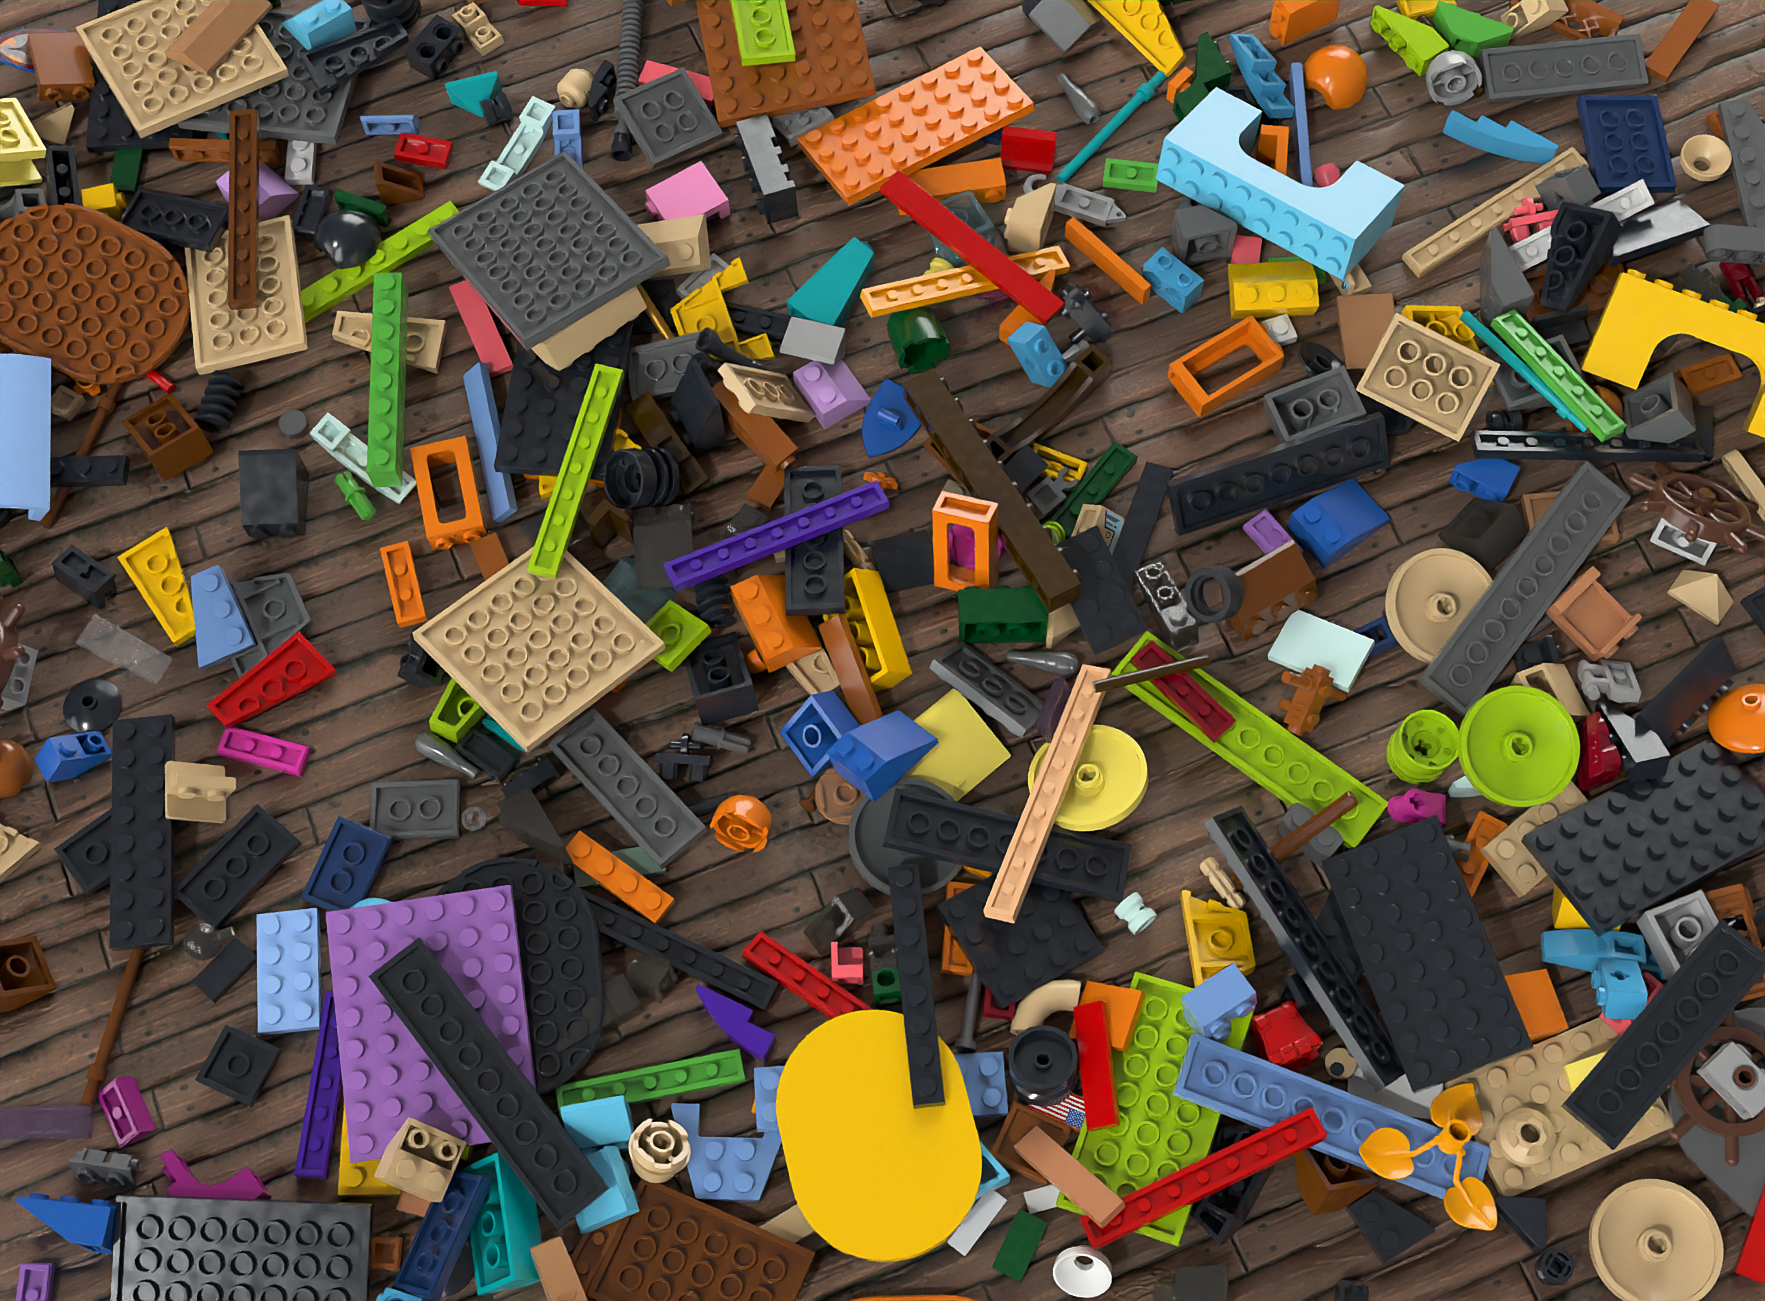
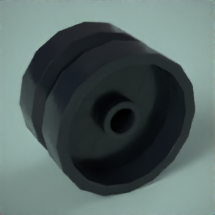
[1008,1025,1078,1107]

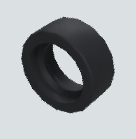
[1185,565,1243,623]

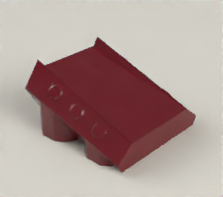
[1577,712,1621,792]

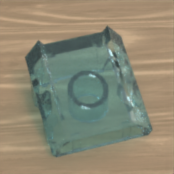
[602,556,675,624]

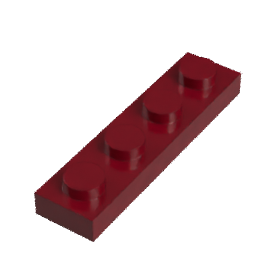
[1130,640,1236,744]

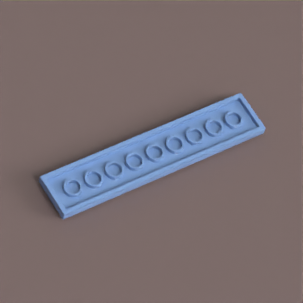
[1172,1033,1491,1199]

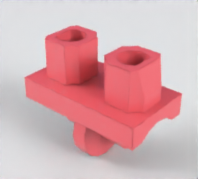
[1503,197,1558,244]

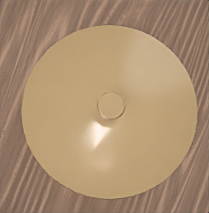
[1385,548,1492,664]
[1589,1179,1724,1301]

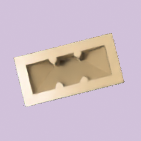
[31,102,74,145]
[1667,570,1734,625]
[1046,604,1080,648]

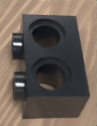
[405,14,466,81]

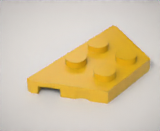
[1180,890,1256,988]

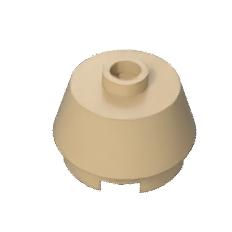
[628,1119,691,1183]

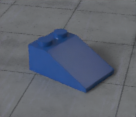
[1287,478,1391,569]
[826,710,939,802]

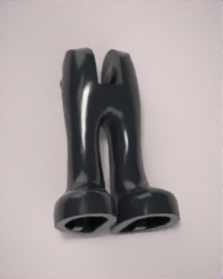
[686,327,768,380]

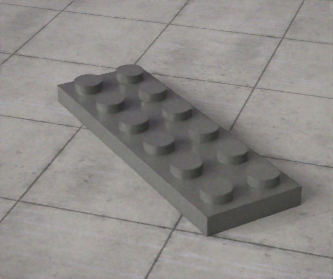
[1479,34,1649,104]
[548,707,707,870]

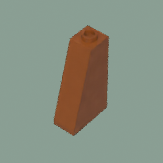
[712,379,798,473]

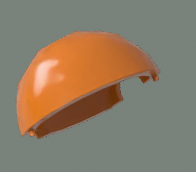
[1303,44,1368,110]

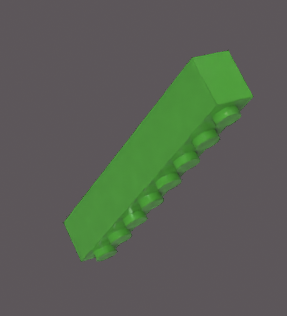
[367,272,408,488]

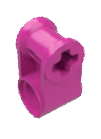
[1387,789,1446,828]

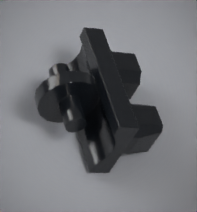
[656,733,713,781]

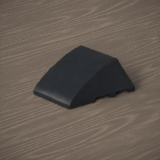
[1190,1124,1273,1246]

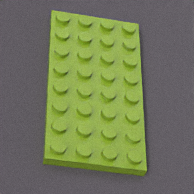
[1056,971,1255,1247]

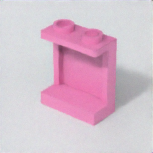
[644,161,731,221]

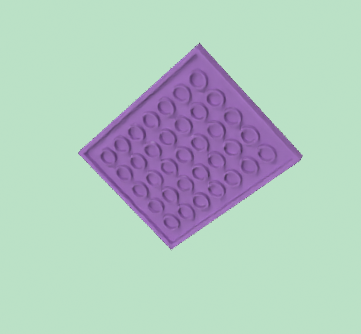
[325,885,536,1163]

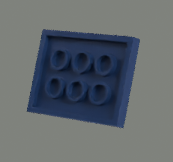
[1576,95,1677,193]

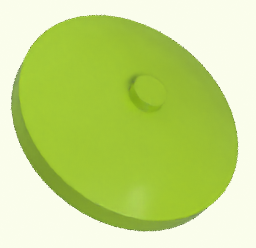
[1457,686,1580,808]

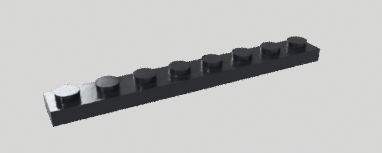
[1470,430,1705,463]
[888,864,946,1109]
[579,888,779,1013]

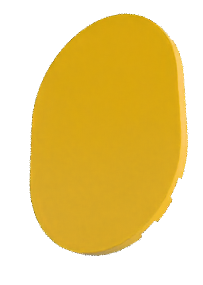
[776,1010,983,1262]

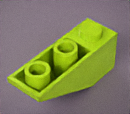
[1370,5,1449,77]

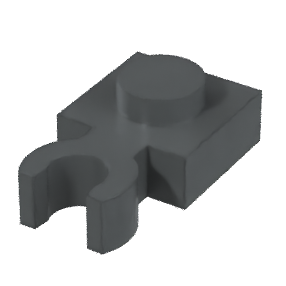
[1026,467,1079,517]

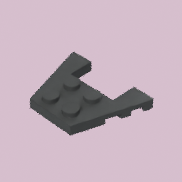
[229,573,314,678]

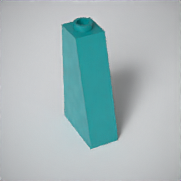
[787,237,875,327]

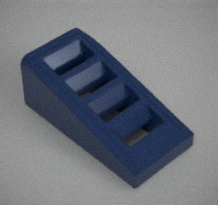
[1353,616,1399,659]

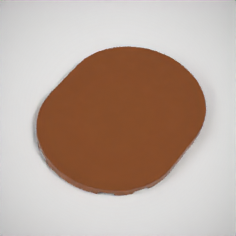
[0,203,191,384]

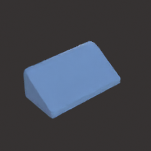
[360,115,420,135]

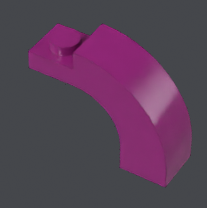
[160,1148,272,1200]

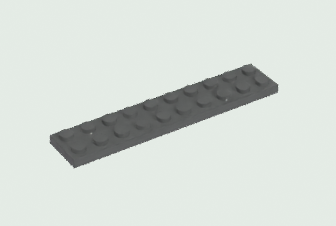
[1417,461,1631,718]

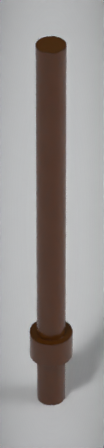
[40,383,124,529]
[81,948,146,1106]

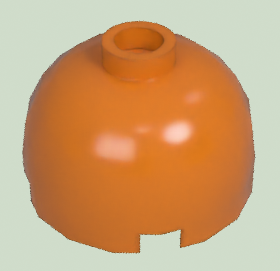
[710,795,772,853]

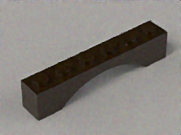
[986,344,1113,466]

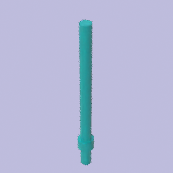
[1056,71,1166,184]
[1459,311,1589,433]

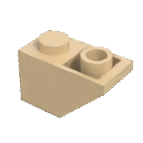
[1500,0,1568,40]

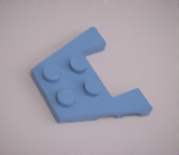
[671,1103,782,1202]

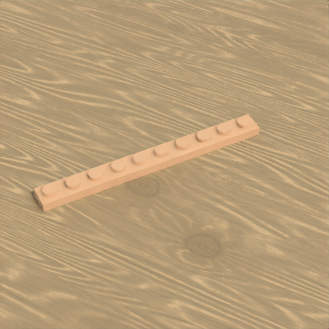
[983,664,1112,923]

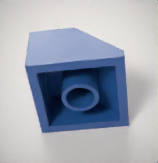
[779,690,860,777]

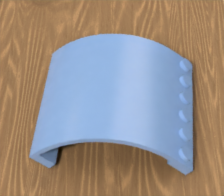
[0,354,51,521]

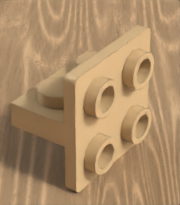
[165,761,236,823]

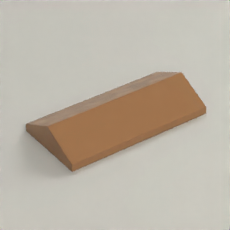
[164,0,273,76]

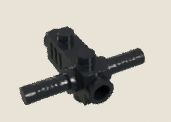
[1058,282,1113,344]

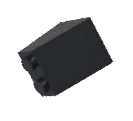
[238,448,309,539]

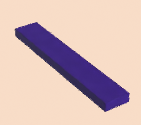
[294,991,343,1180]

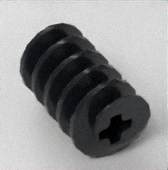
[194,370,245,433]
[694,574,737,629]

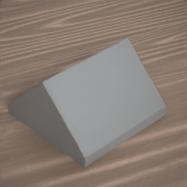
[780,317,845,365]

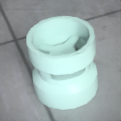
[1114,892,1157,935]

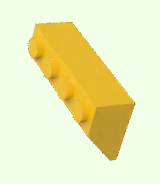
[823,568,912,693]

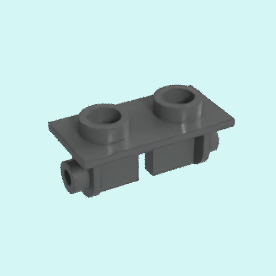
[69,1148,140,1188]

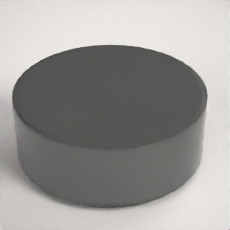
[279,410,309,439]

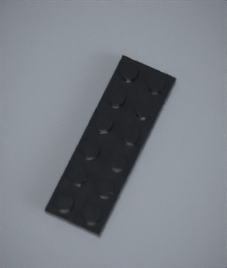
[784,465,845,616]

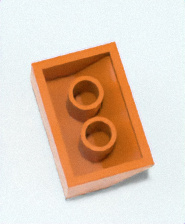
[730,575,822,673]

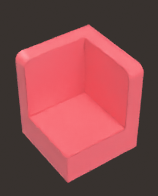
[831,942,864,985]

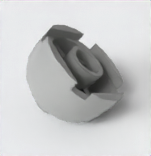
[1426,50,1482,106]

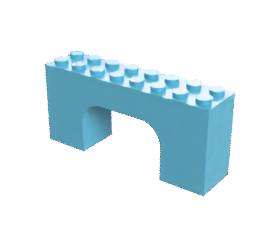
[1156,87,1405,280]

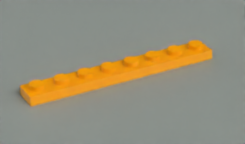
[860,245,1070,318]

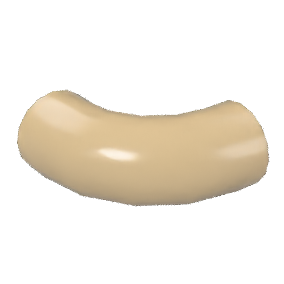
[1010,980,1081,1035]

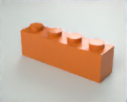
[898,158,1006,215]

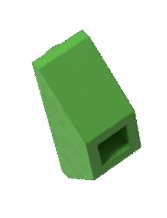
[1432,0,1514,58]

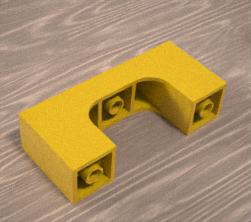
[1580,269,1765,438]

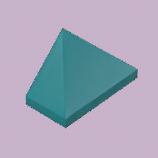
[445,71,502,118]

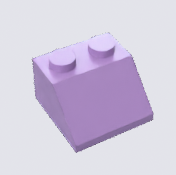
[216,162,299,222]
[793,360,871,430]

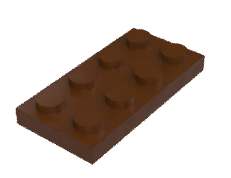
[1523,262,1625,325]

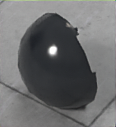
[313,209,382,269]

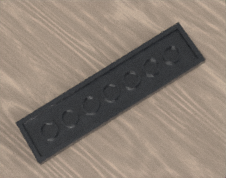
[1166,412,1391,536]
[109,714,175,951]
[883,788,1131,903]
[1561,919,1765,1150]

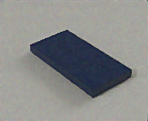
[392,1170,493,1301]

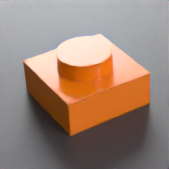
[1166,66,1193,103]

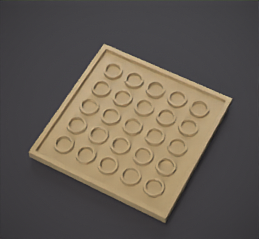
[76,0,289,138]
[413,547,665,753]

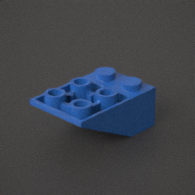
[16,1192,116,1254]

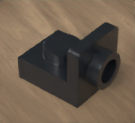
[1512,635,1561,673]

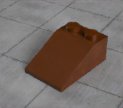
[122,393,214,482]

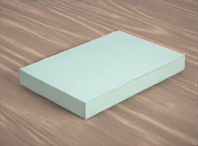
[1268,610,1375,693]

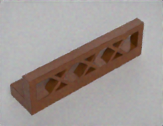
[1509,0,1624,40]

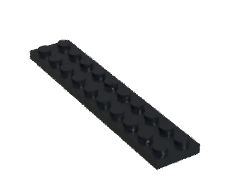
[1204,805,1405,1093]
[368,937,610,1230]

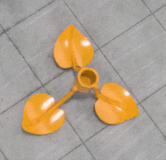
[1359,1083,1497,1231]

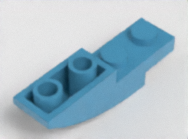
[1540,929,1666,981]

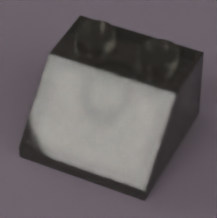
[1438,497,1529,569]

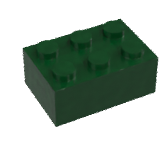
[958,584,1048,644]

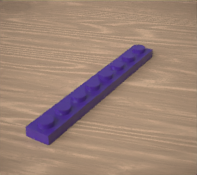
[664,480,889,592]

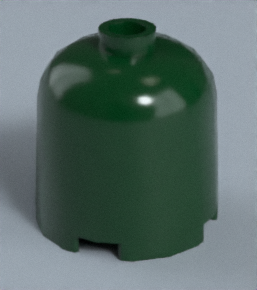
[887,305,951,374]

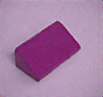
[97,1076,156,1148]

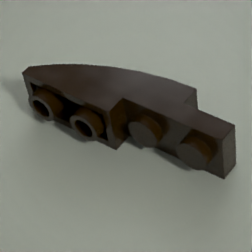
[625,391,711,496]

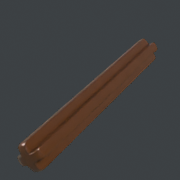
[1230,791,1358,890]

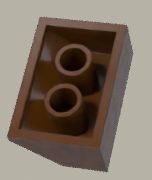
[1219,540,1318,641]

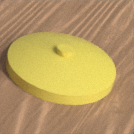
[1028,725,1149,831]

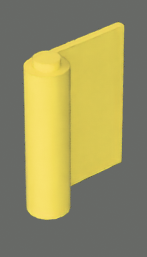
[901,689,1011,802]

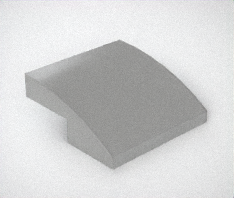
[769,106,834,148]

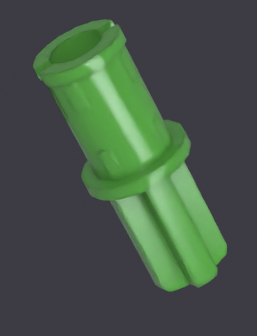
[335,471,376,521]

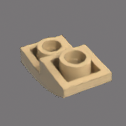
[452,2,505,56]

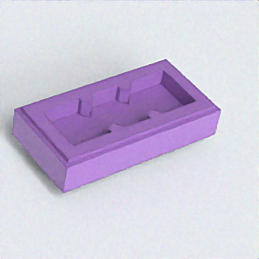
[1243,509,1303,555]

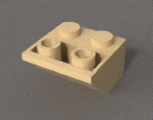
[1509,663,1590,723]
[373,1117,466,1202]

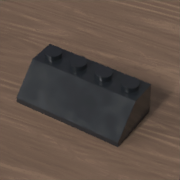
[1634,635,1737,750]

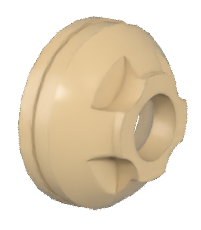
[1680,135,1732,181]
[1496,1108,1556,1167]

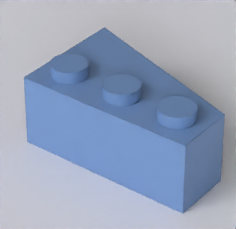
[190,565,257,671]

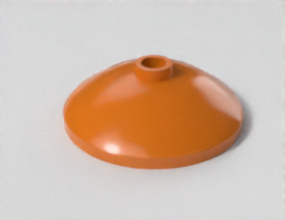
[1707,684,1765,753]

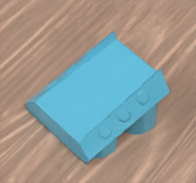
[575,1146,639,1234]

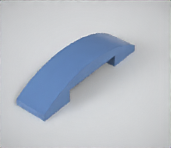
[552,109,583,169]

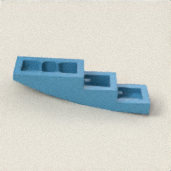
[1229,34,1295,118]
[1443,110,1559,164]

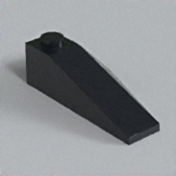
[1540,202,1623,313]

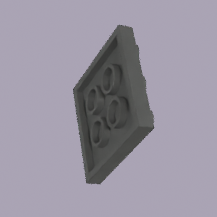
[613,67,723,169]

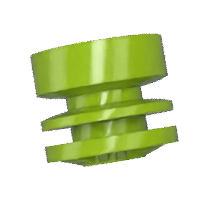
[1386,710,1459,784]

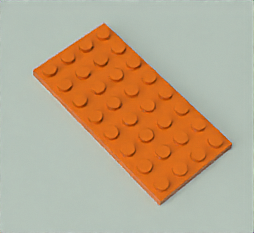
[797,47,1035,206]

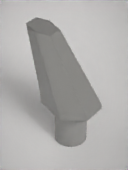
[1062,340,1089,364]

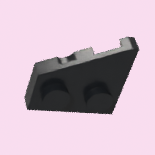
[1346,1191,1435,1265]

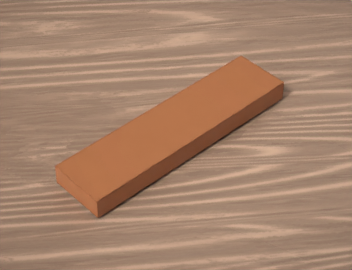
[1014,1125,1125,1229]

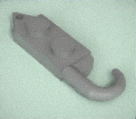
[1023,174,1126,227]

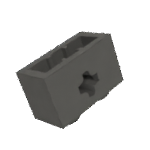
[1535,164,1601,211]

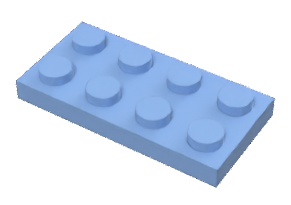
[256,908,322,1036]

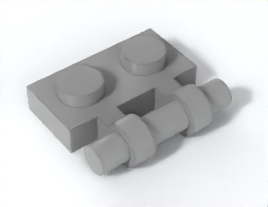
[1577,659,1641,703]

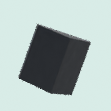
[870,530,934,594]

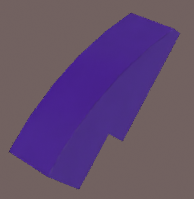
[696,984,777,1064]

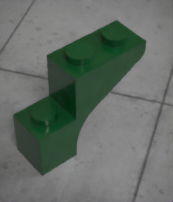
[1172,32,1233,122]

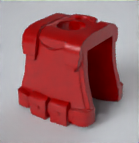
[1249,1000,1323,1072]

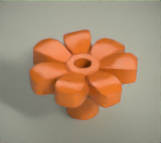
[863,472,899,491]

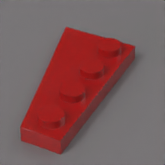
[206,631,337,729]

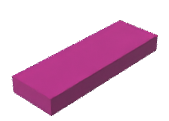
[216,727,312,777]

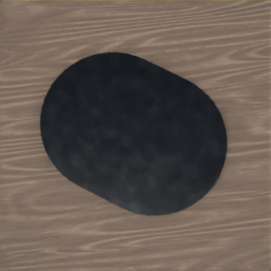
[435,857,606,1097]

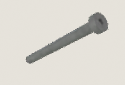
[954,969,982,1053]

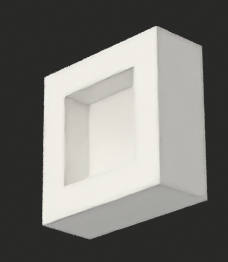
[1261,314,1298,347]

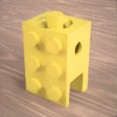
[0,98,46,187]

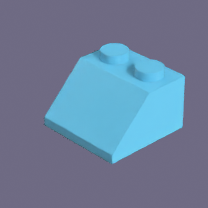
[283,0,357,50]
[560,1095,634,1156]

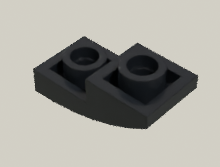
[588,60,617,122]

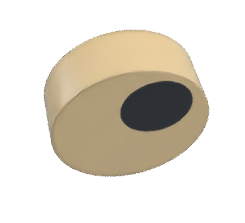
[1325,1048,1357,1081]

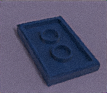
[301,816,395,911]

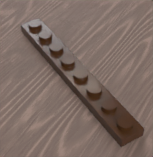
[228,109,260,310]

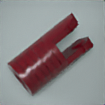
[1719,262,1763,303]

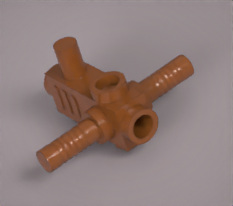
[1278,664,1347,736]

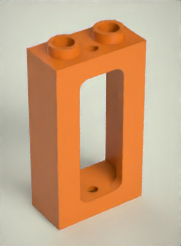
[1167,315,1285,418]
[410,436,488,550]
[932,491,998,592]

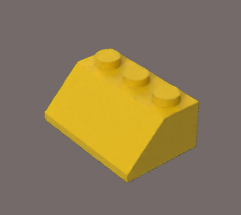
[1228,261,1319,319]

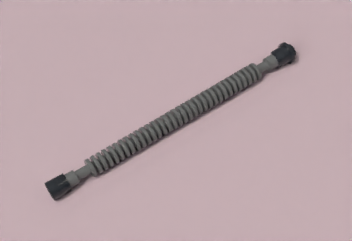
[611,0,644,162]

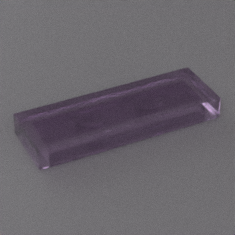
[0,1106,95,1140]

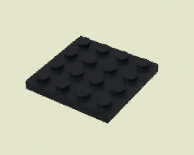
[935,874,1105,1010]

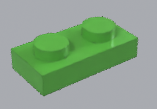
[1102,158,1159,193]

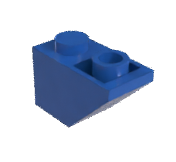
[1448,459,1521,507]
[35,730,112,782]

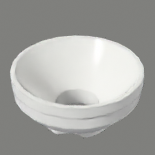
[1053,1245,1112,1298]

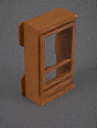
[1704,883,1765,1004]

